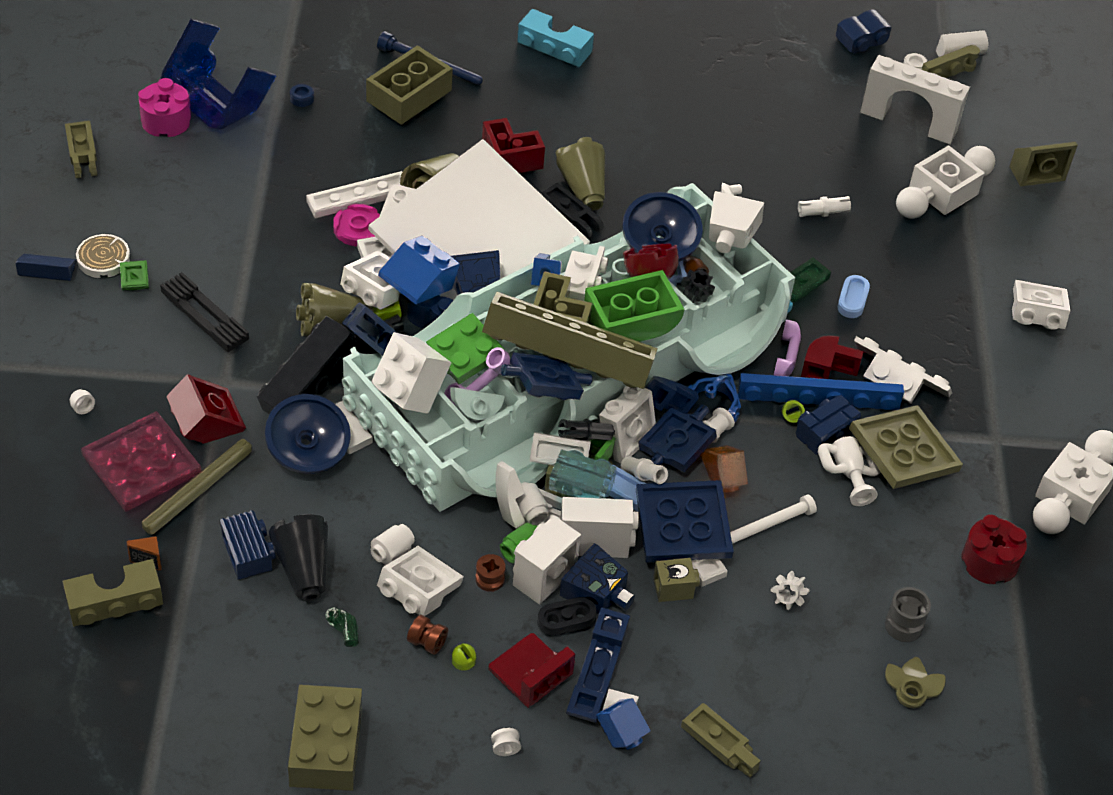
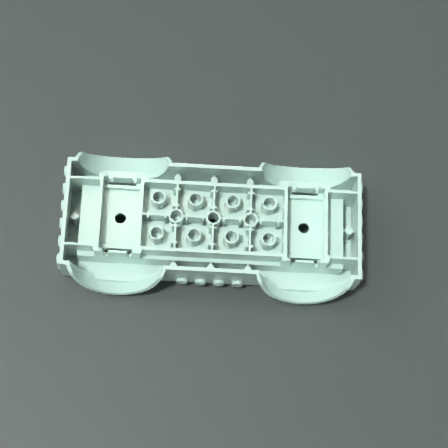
[342,183,795,512]

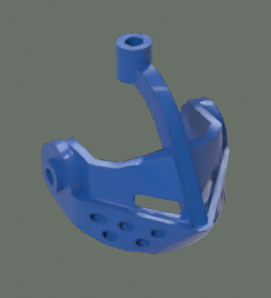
[688,374,741,422]

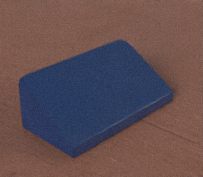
[15,254,77,281]

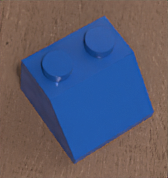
[378,235,460,304]

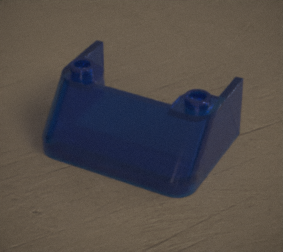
[161,18,277,129]

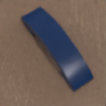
[566,608,630,723]

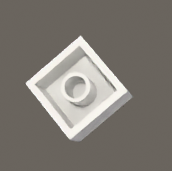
[371,332,451,414]
[513,515,581,605]

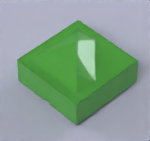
[120,260,149,291]

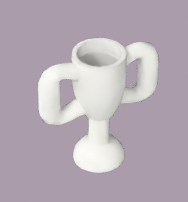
[818,436,881,506]

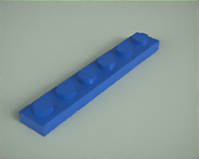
[737,373,904,410]

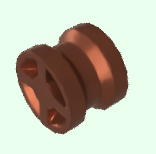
[476,554,506,592]

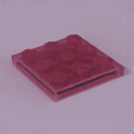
[81,411,201,512]

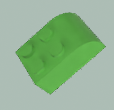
[584,270,685,342]

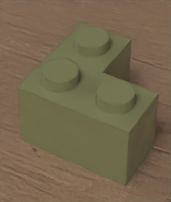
[533,272,592,324]

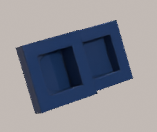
[644,376,699,414]

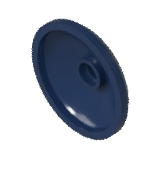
[622,192,703,262]
[265,394,351,474]

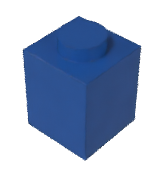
[596,698,650,750]

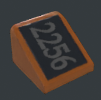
[127,537,161,570]

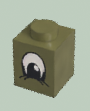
[653,558,700,602]

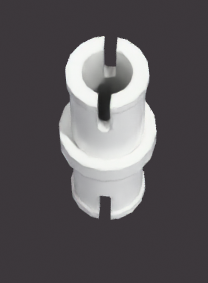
[798,196,851,217]
[621,456,668,484]

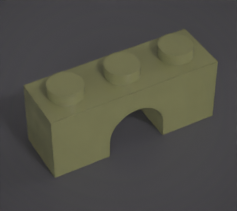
[63,559,163,627]

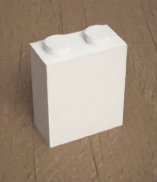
[560,497,638,558]

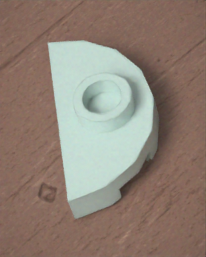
[450,387,505,420]

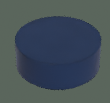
[290,84,314,107]

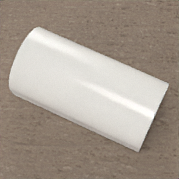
[936,30,988,57]

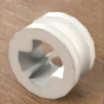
[491,728,521,756]

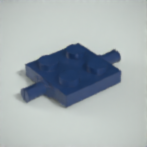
[501,353,593,400]
[638,405,717,472]

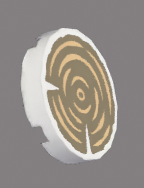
[76,234,130,278]

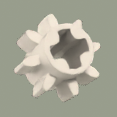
[771,571,810,610]

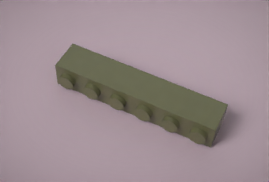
[482,292,658,389]

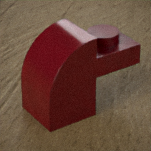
[801,336,864,379]

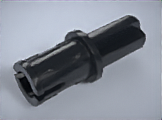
[558,419,615,441]

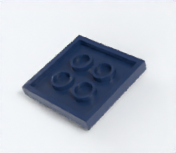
[636,480,734,562]

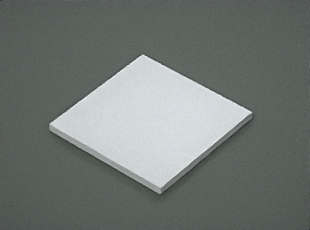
[368,139,590,300]

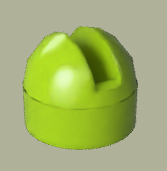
[782,400,805,423]
[452,643,476,671]

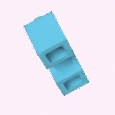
[517,9,594,67]

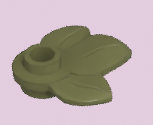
[885,657,946,708]

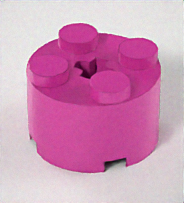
[138,78,191,137]

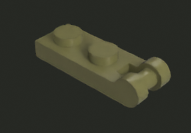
[921,45,980,78]

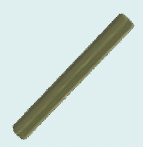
[142,439,252,535]

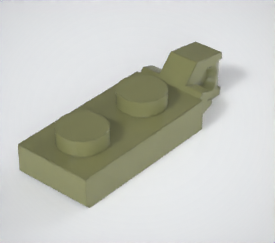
[681,703,761,778]

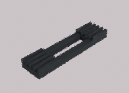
[160,272,249,352]

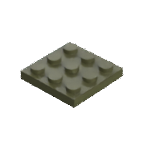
[849,405,963,489]

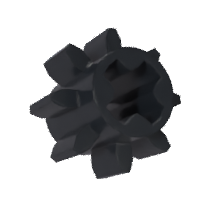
[680,269,715,303]

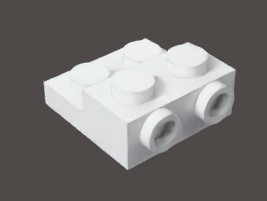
[340,251,400,310]
[1012,280,1070,330]
[599,386,656,463]
[377,546,464,616]

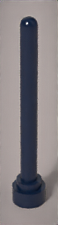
[377,31,483,85]

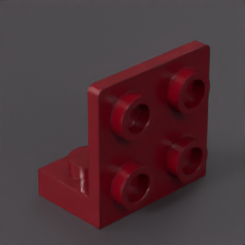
[488,633,576,708]

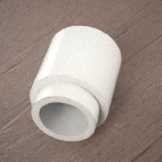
[516,482,550,526]
[371,524,415,565]

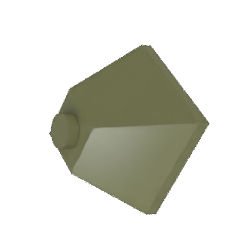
[1010,142,1078,187]

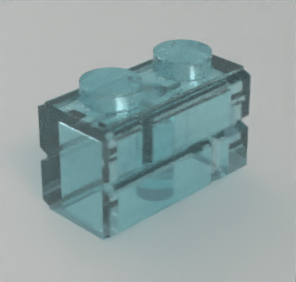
[549,449,616,499]

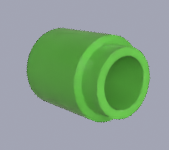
[500,522,537,563]

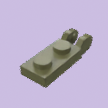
[65,121,97,178]

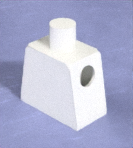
[709,191,764,253]

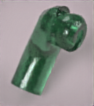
[325,607,359,647]

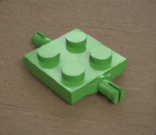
[426,313,504,385]

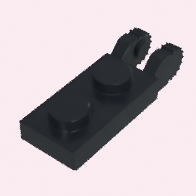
[540,183,604,239]

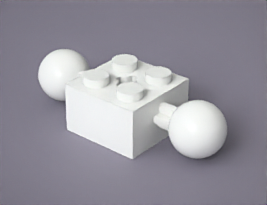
[896,145,995,219]
[1033,430,1113,534]

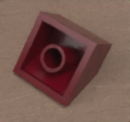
[166,374,246,443]

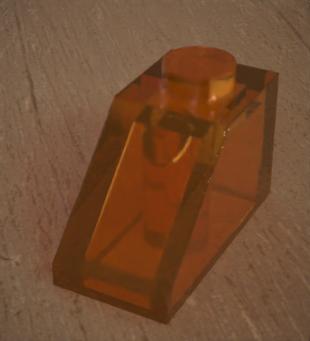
[701,445,748,492]

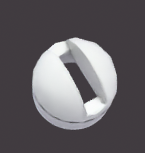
[70,389,95,414]

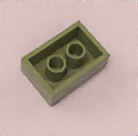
[366,45,453,125]
[288,685,362,791]

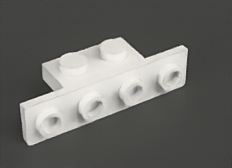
[854,336,952,404]

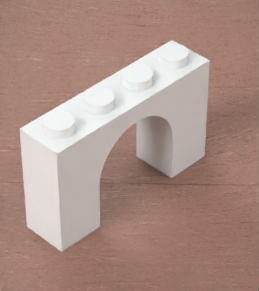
[861,55,970,144]

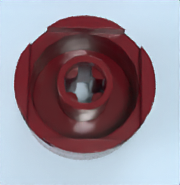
[961,515,1027,584]

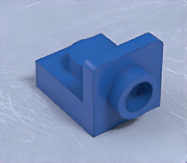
[531,253,562,286]

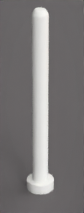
[730,494,817,544]

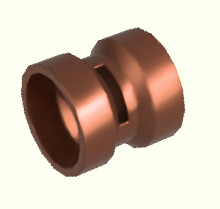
[407,614,448,655]

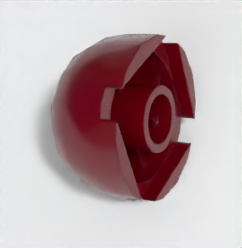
[623,244,679,279]

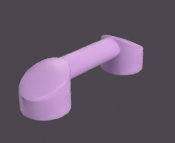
[774,319,801,376]
[444,347,510,406]

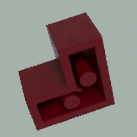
[482,118,545,173]

